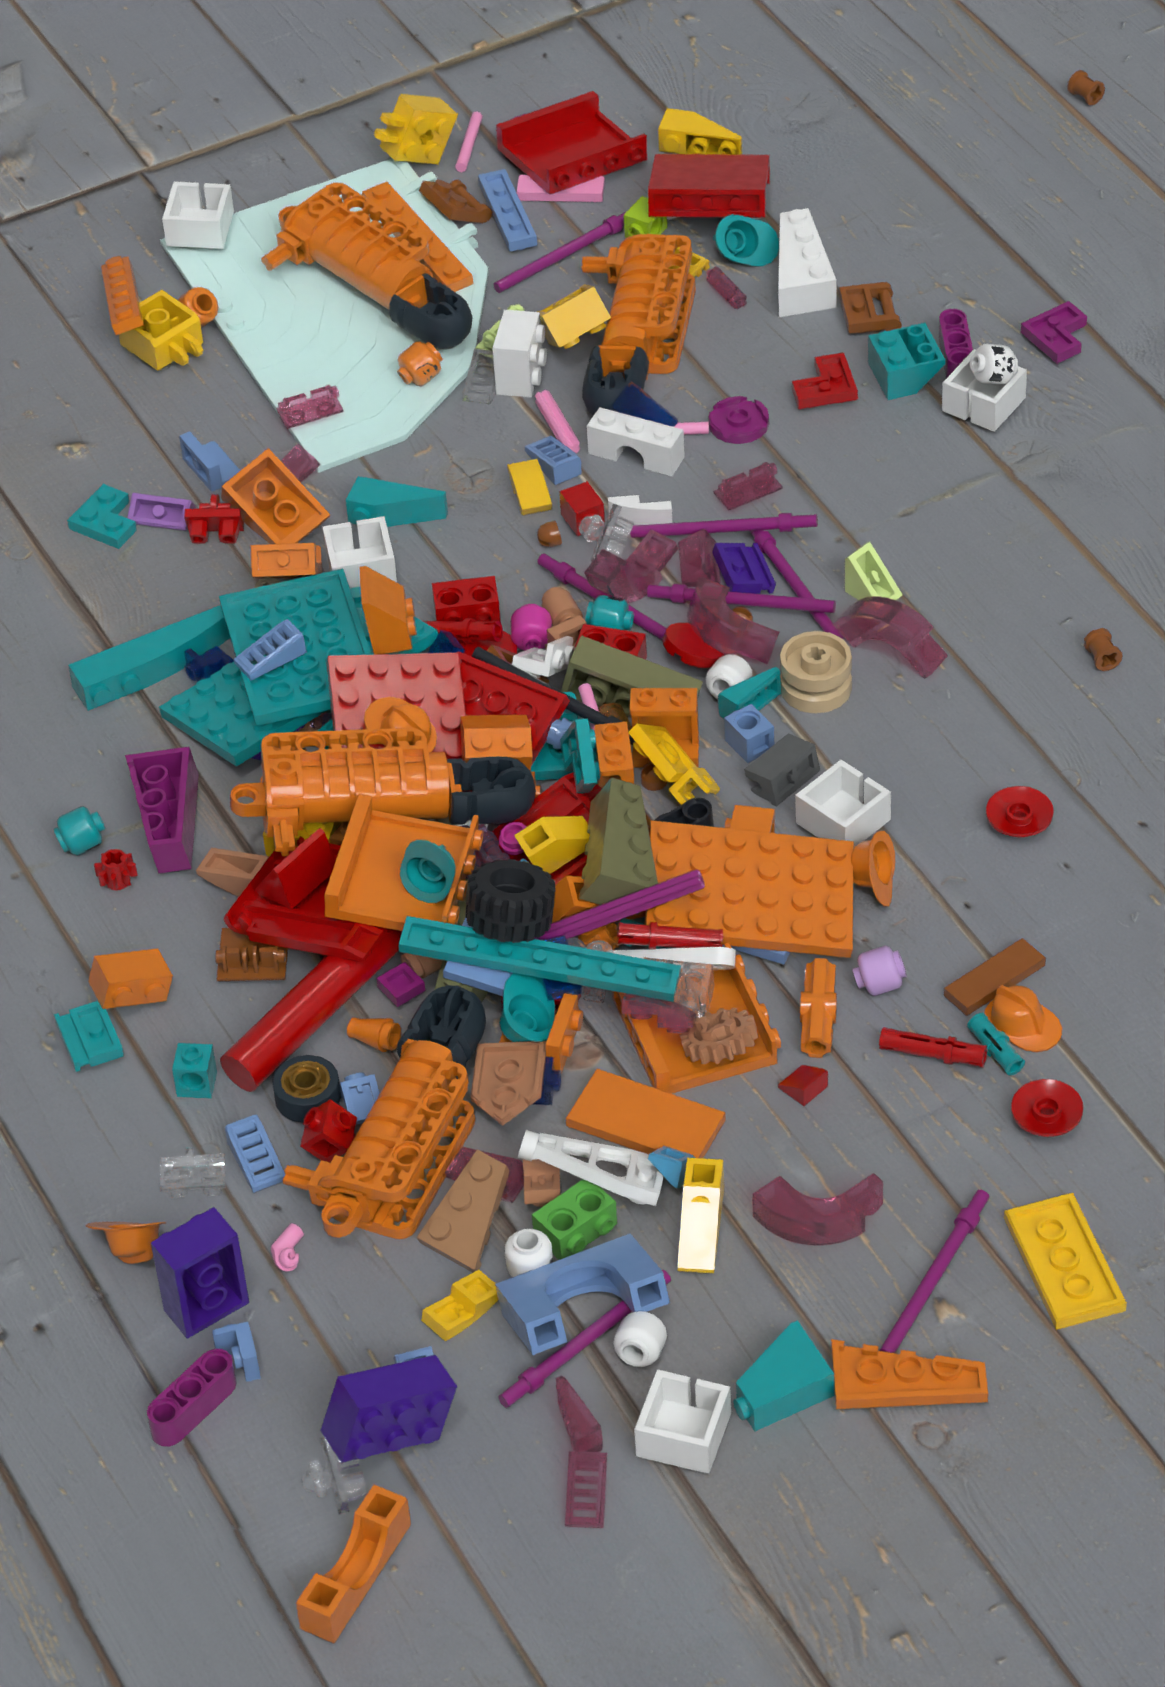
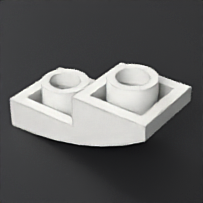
[608,495,672,530]

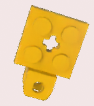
[629,723,720,805]

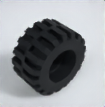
[465,859,556,943]

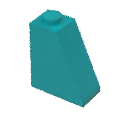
[733,1320,834,1431]

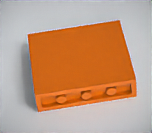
[325,794,484,931]
[612,942,781,1094]

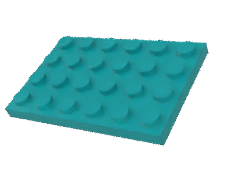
[219,569,372,726]

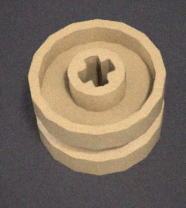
[780,631,852,713]

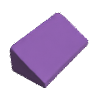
[127,493,196,531]

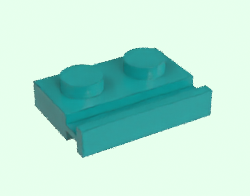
[54,1001,124,1072]

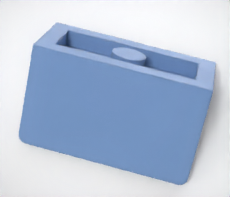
[179,431,241,492]

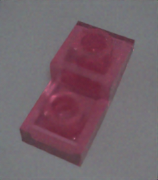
[622,993,696,1033]

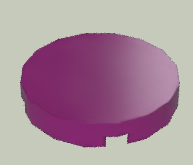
[708,396,769,444]

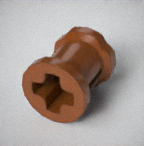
[1067,70,1105,105]
[1084,628,1123,671]

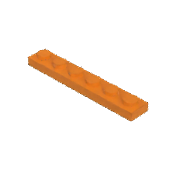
[362,181,473,292]
[101,256,144,335]

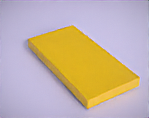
[1004,1192,1127,1330]

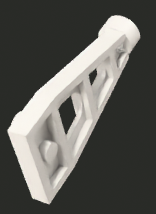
[517,1130,664,1206]

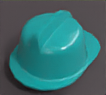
[713,214,779,267]
[400,840,456,903]
[499,973,555,1042]

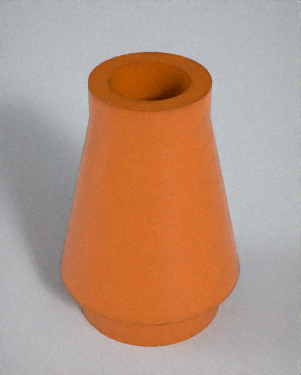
[347,1017,401,1052]

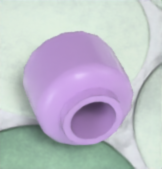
[853,946,907,996]

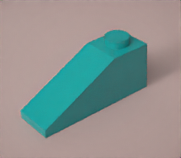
[346,476,448,527]

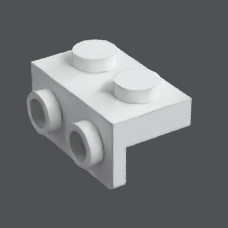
[512,636,575,678]

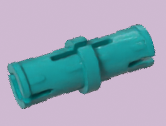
[967,1013,1025,1076]

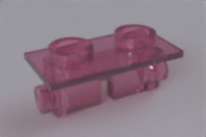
[276,384,344,429]
[714,462,783,511]

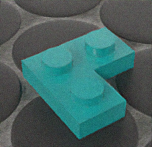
[67,484,137,549]
[560,718,600,793]

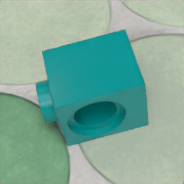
[172,1043,217,1099]

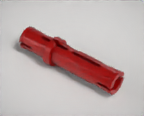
[423,618,503,644]
[617,922,723,950]
[879,1027,988,1068]

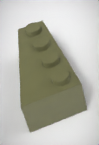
[561,636,703,718]
[579,777,658,915]

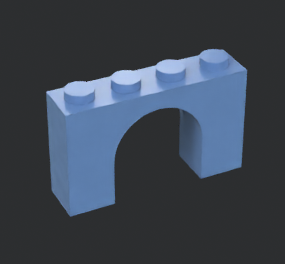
[495,1233,670,1355]

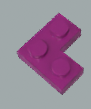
[1021,301,1087,364]

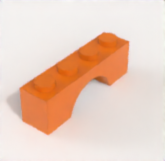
[296,1484,411,1643]

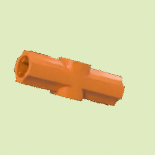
[800,958,837,1058]

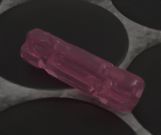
[706,267,747,309]

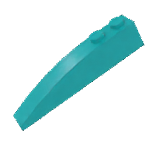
[68,605,230,711]

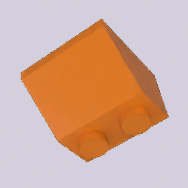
[359,566,417,655]
[460,715,533,771]

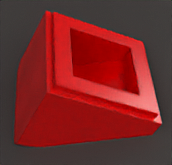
[778,1065,828,1106]

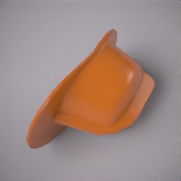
[364,697,437,752]
[851,831,895,907]
[984,985,1062,1052]
[86,1222,166,1264]

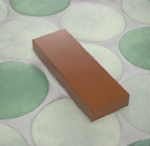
[944,938,1046,1016]

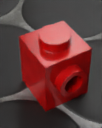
[559,481,605,536]

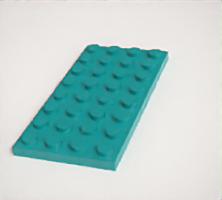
[159,587,440,767]

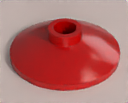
[986,786,1054,837]
[1011,1079,1083,1137]

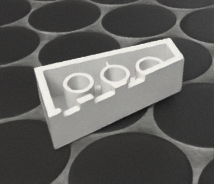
[778,208,836,317]

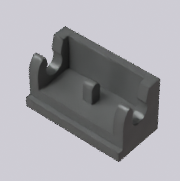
[744,733,820,807]

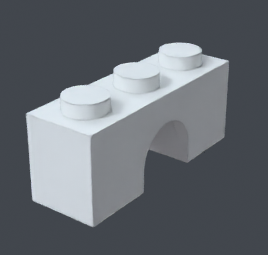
[587,407,685,476]

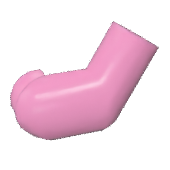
[271,1223,304,1272]

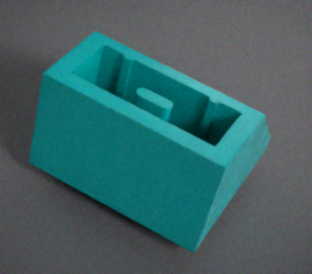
[868,323,946,400]

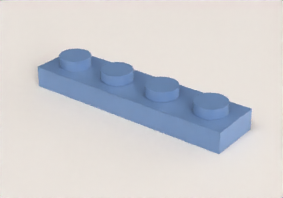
[478,169,537,252]

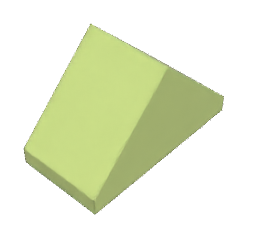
[845,541,903,612]

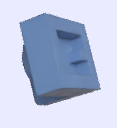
[340,1072,380,1125]
[212,1322,261,1382]

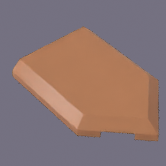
[470,1040,547,1126]

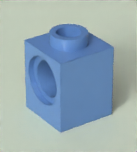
[724,704,774,763]

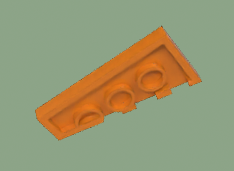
[831,1339,988,1409]

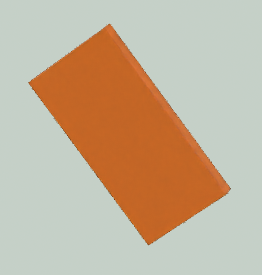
[566,1069,726,1158]

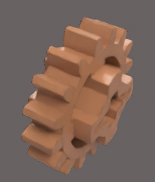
[680,1008,758,1064]

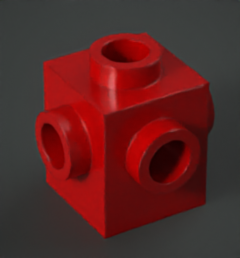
[300,1099,357,1162]

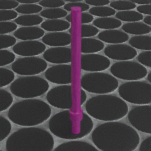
[493,211,627,293]
[630,513,818,538]
[749,530,844,639]
[537,553,667,641]
[647,584,836,613]
[879,1189,990,1353]
[498,1270,671,1408]

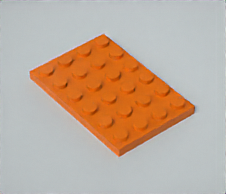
[645,820,854,958]

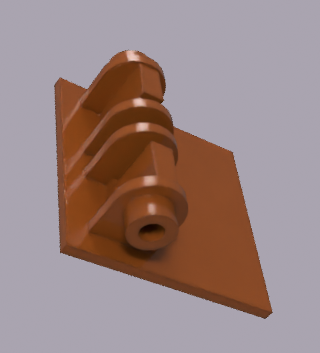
[215,928,288,981]

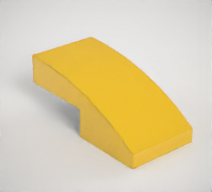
[507,459,552,515]
[421,1270,499,1342]

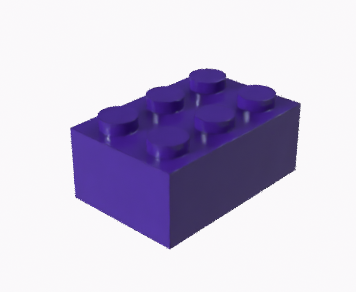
[151,1207,249,1339]
[320,1355,457,1463]

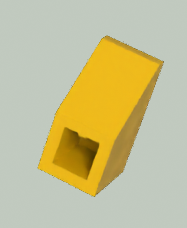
[514,816,590,874]

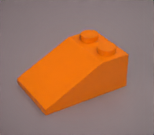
[221,448,330,544]

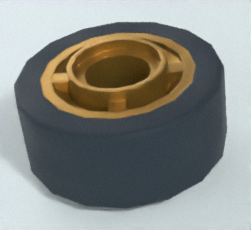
[272,1055,341,1123]

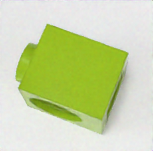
[624,196,668,238]

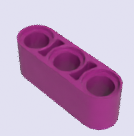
[939,308,973,378]
[147,1349,237,1447]

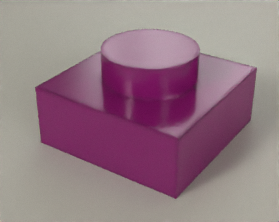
[376,962,426,1007]

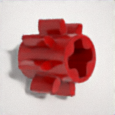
[94,849,138,890]

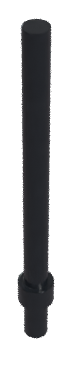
[472,646,635,745]

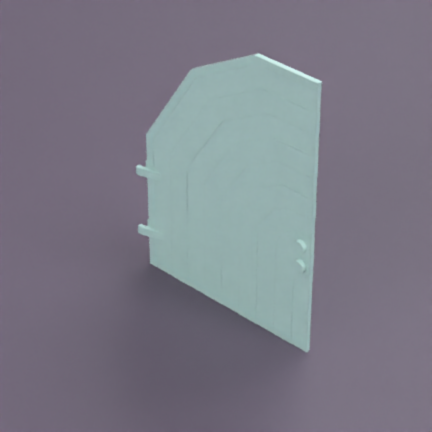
[160,158,489,473]

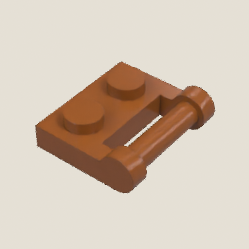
[419,180,492,223]
[839,282,902,334]

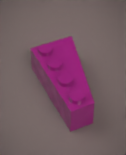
[125,747,199,873]

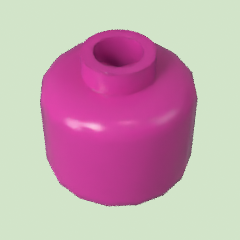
[510,604,552,651]

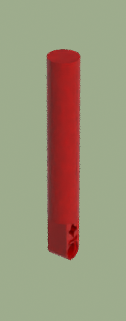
[220,929,402,1092]

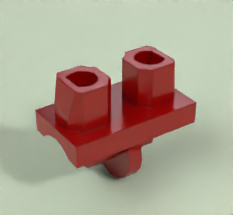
[184,494,244,544]

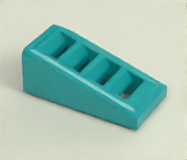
[718,667,781,719]

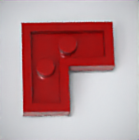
[792,352,858,409]

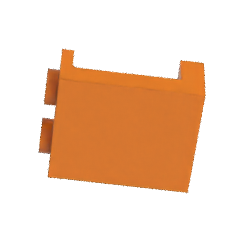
[251,543,322,579]
[630,688,699,768]
[594,722,635,788]

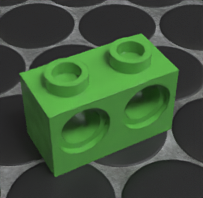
[532,1179,617,1260]

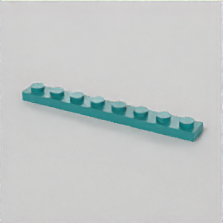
[399,916,681,1002]

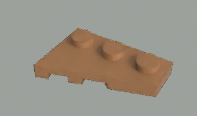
[417,1149,510,1273]

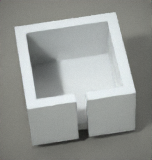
[162,182,234,249]
[493,309,547,397]
[942,349,1027,432]
[322,516,397,589]
[795,760,891,847]
[634,1370,731,1474]

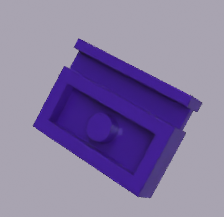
[712,543,776,594]

